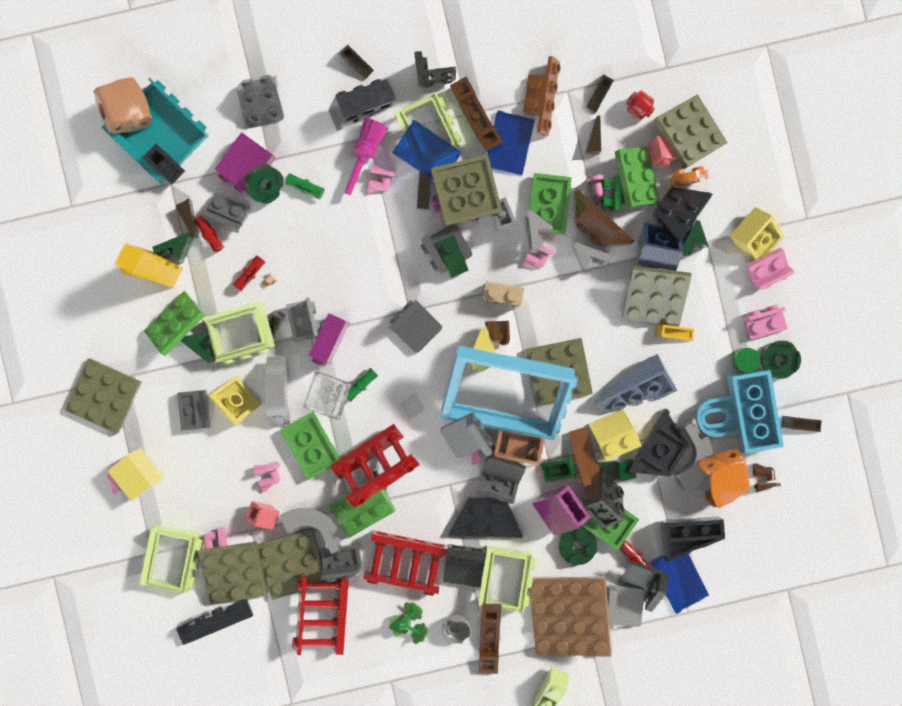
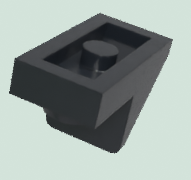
[142,143,185,184]

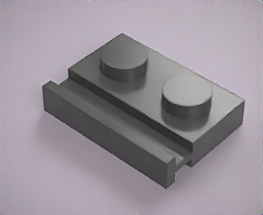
[202,193,250,233]
[177,390,210,431]

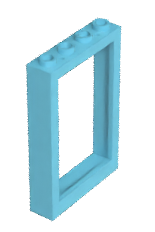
[441,345,577,441]

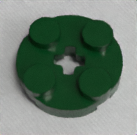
[245,164,284,204]
[761,340,801,379]
[558,527,597,566]

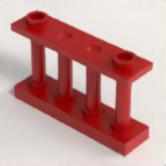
[330,424,420,508]
[363,530,448,596]
[292,573,349,656]

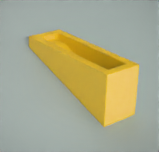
[654,325,694,341]

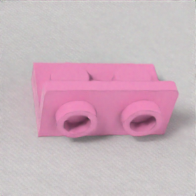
[746,248,794,290]
[743,304,787,340]

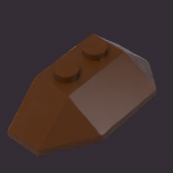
[573,189,635,247]

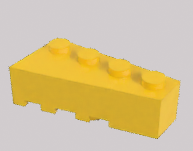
[114,242,183,288]

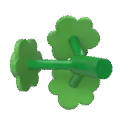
[389,602,429,645]

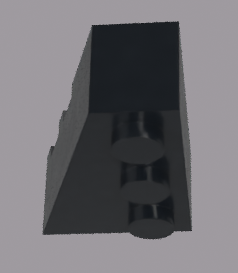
[328,79,397,131]
[661,516,725,562]

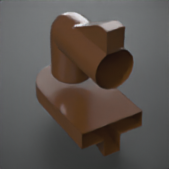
[485,320,510,346]
[752,463,781,493]

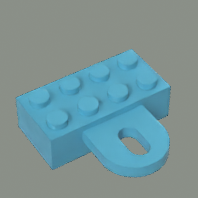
[695,370,784,454]

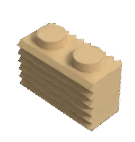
[483,281,524,307]

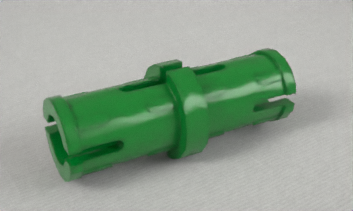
[285,173,325,199]
[343,367,378,402]

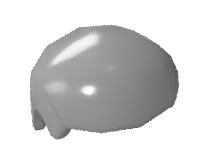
[442,615,472,644]

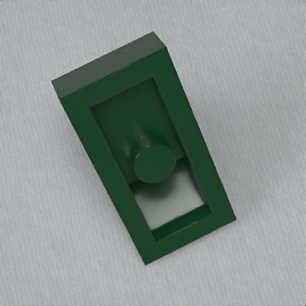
[681,220,708,259]
[152,232,194,262]
[436,235,469,278]
[181,333,216,363]
[597,459,636,482]

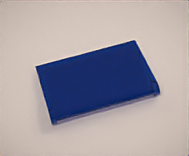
[487,110,535,176]
[392,119,462,180]
[650,554,710,614]

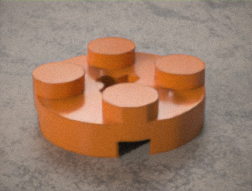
[669,166,709,187]

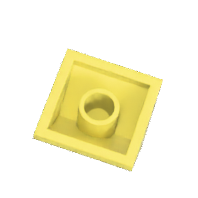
[209,376,262,425]
[107,449,163,502]

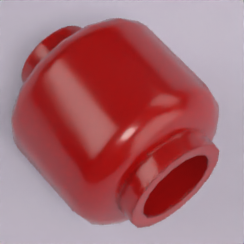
[625,90,655,120]

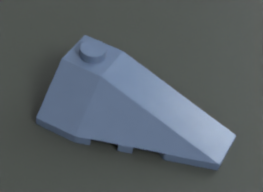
[594,354,678,414]

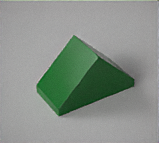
[541,455,577,482]

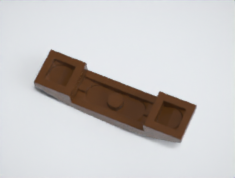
[450,76,503,152]
[479,603,502,674]

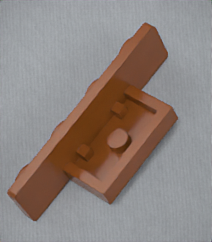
[523,56,561,136]
[569,427,600,499]

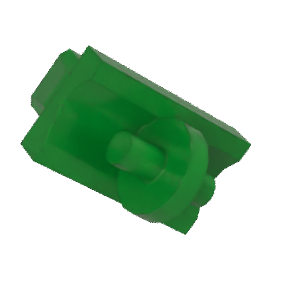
[601,175,626,212]

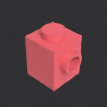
[648,135,677,167]
[245,501,280,530]

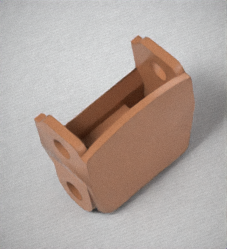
[93,77,153,133]
[493,430,544,465]

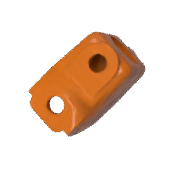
[699,450,750,508]

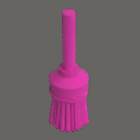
[344,117,388,196]

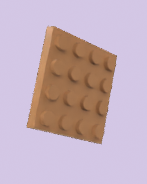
[530,577,613,657]

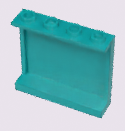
[101,77,210,184]

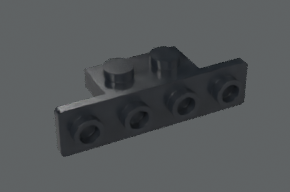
[176,599,254,645]

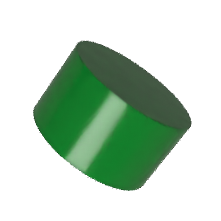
[732,348,761,373]

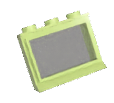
[394,92,462,168]
[203,302,275,365]
[140,525,203,594]
[478,545,535,613]

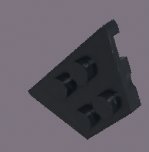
[652,187,713,245]
[627,408,689,477]
[449,497,523,538]

